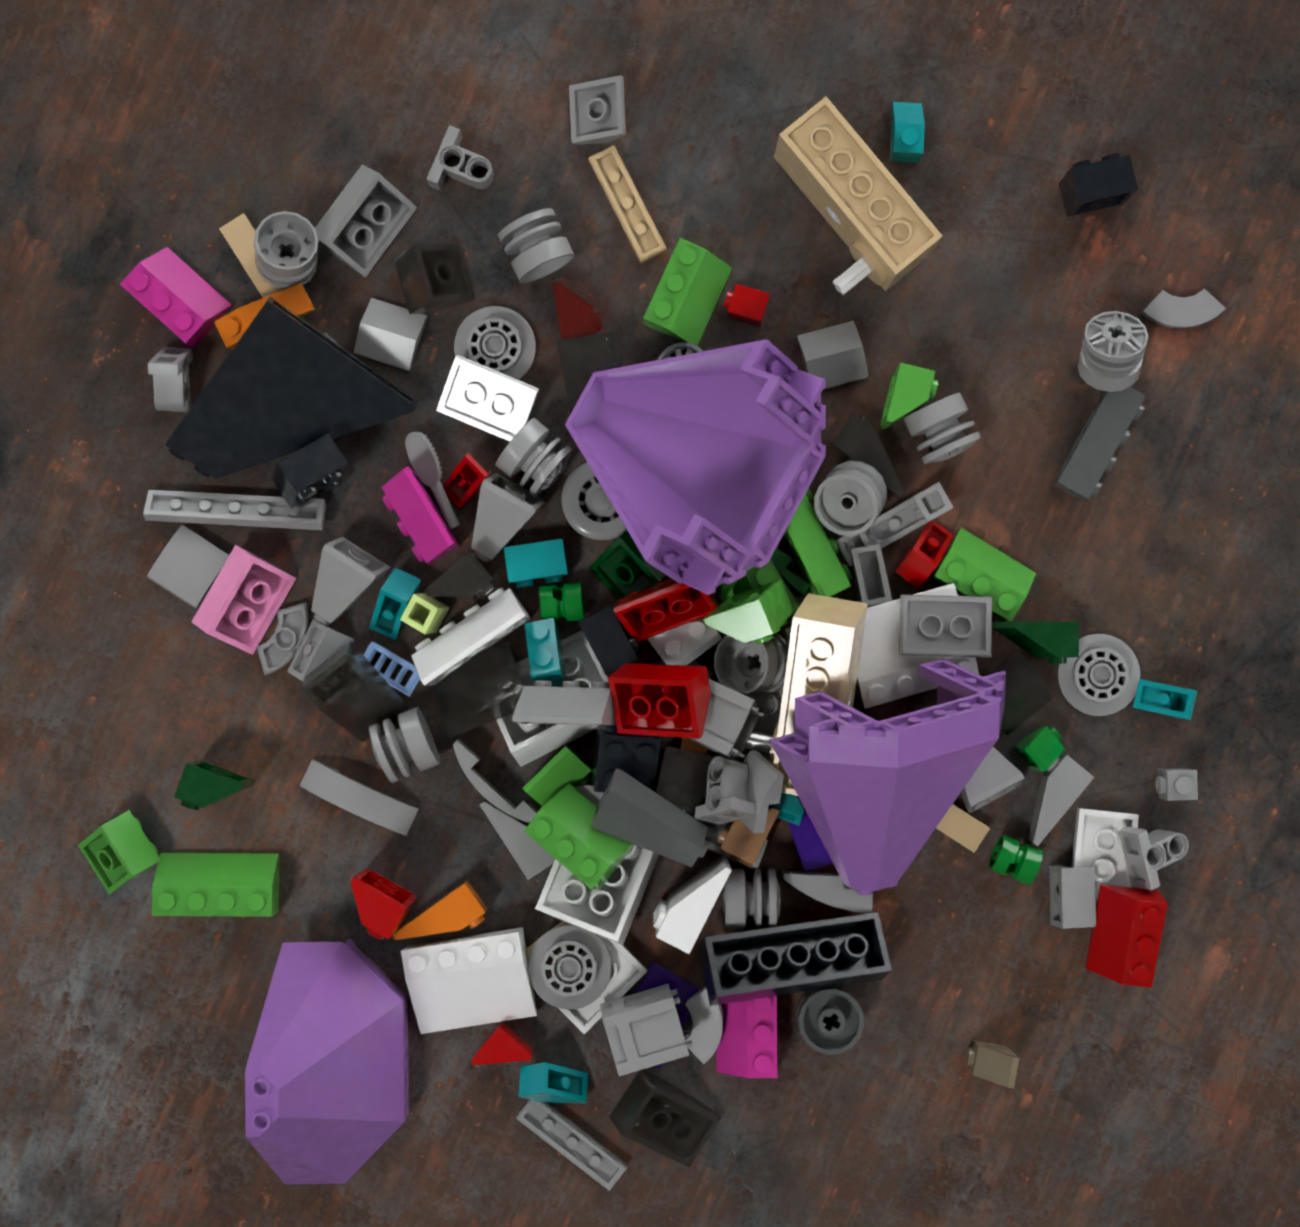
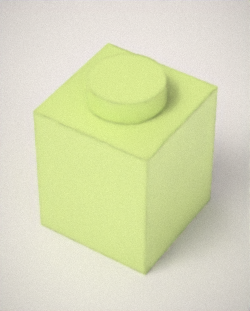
[400,593,450,634]

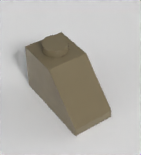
[965,1040,1019,1089]

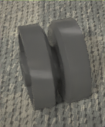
[795,986,864,1055]

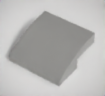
[147,525,229,609]
[740,750,784,833]

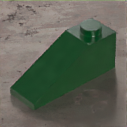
[993,622,1079,664]

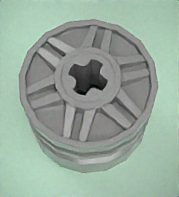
[498,208,575,283]
[254,211,318,289]
[1077,311,1149,392]
[903,392,981,465]
[495,418,574,498]
[714,633,789,694]
[369,707,440,783]
[723,868,780,932]

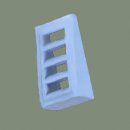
[357,641,420,697]

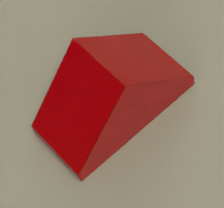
[442,453,490,510]
[472,1022,534,1066]

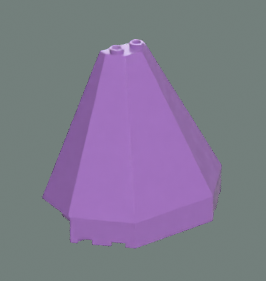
[565,339,826,595]
[769,658,1006,895]
[245,939,409,1184]

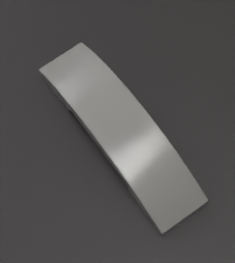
[835,482,954,566]
[453,739,538,823]
[300,759,419,836]

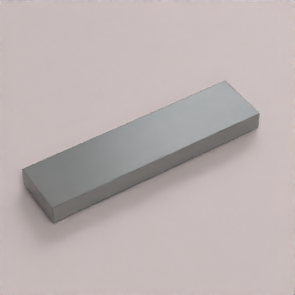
[516,1099,628,1191]

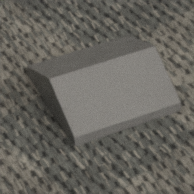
[569,75,626,145]
[354,298,428,372]
[797,321,869,390]

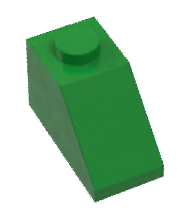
[1013,725,1065,773]

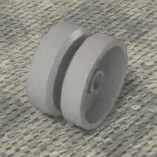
[814,461,887,536]

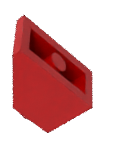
[895,520,955,588]

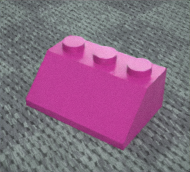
[120,247,233,349]
[381,466,460,565]
[716,996,778,1078]

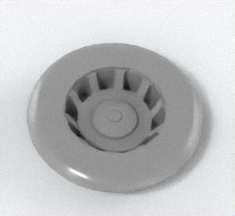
[454,306,536,380]
[561,462,627,540]
[1058,634,1141,716]
[528,925,611,1009]

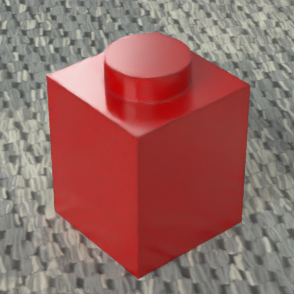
[723,284,770,327]

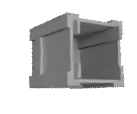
[687,679,766,761]
[600,983,693,1076]

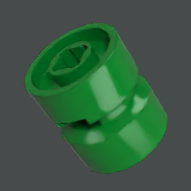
[539,582,584,623]
[988,834,1043,886]

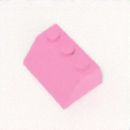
[192,545,297,655]

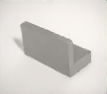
[287,619,354,691]
[1049,865,1096,929]

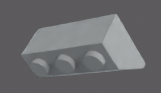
[315,165,418,278]
[512,681,616,726]

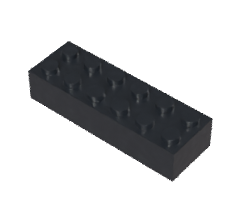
[698,912,892,1006]

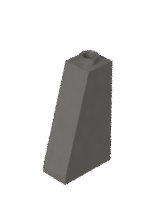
[591,768,709,867]

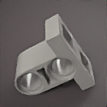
[427,125,494,191]
[148,347,193,412]
[695,756,756,825]
[1118,826,1189,890]

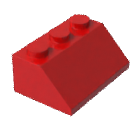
[613,579,718,642]
[608,663,711,739]
[350,867,418,940]
[1085,884,1168,988]

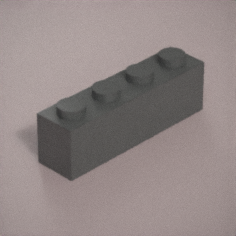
[1052,387,1146,502]

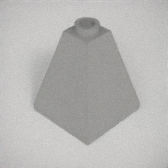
[471,473,547,562]
[311,537,391,625]
[961,747,1025,814]

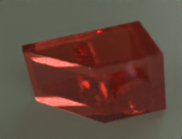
[552,282,603,346]

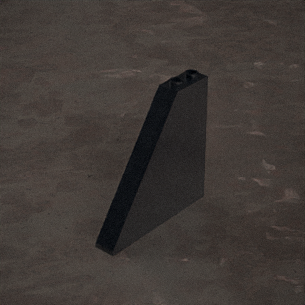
[165,296,417,479]

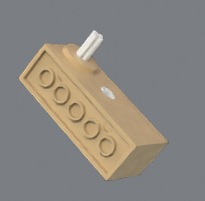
[774,96,943,295]
[745,593,868,796]

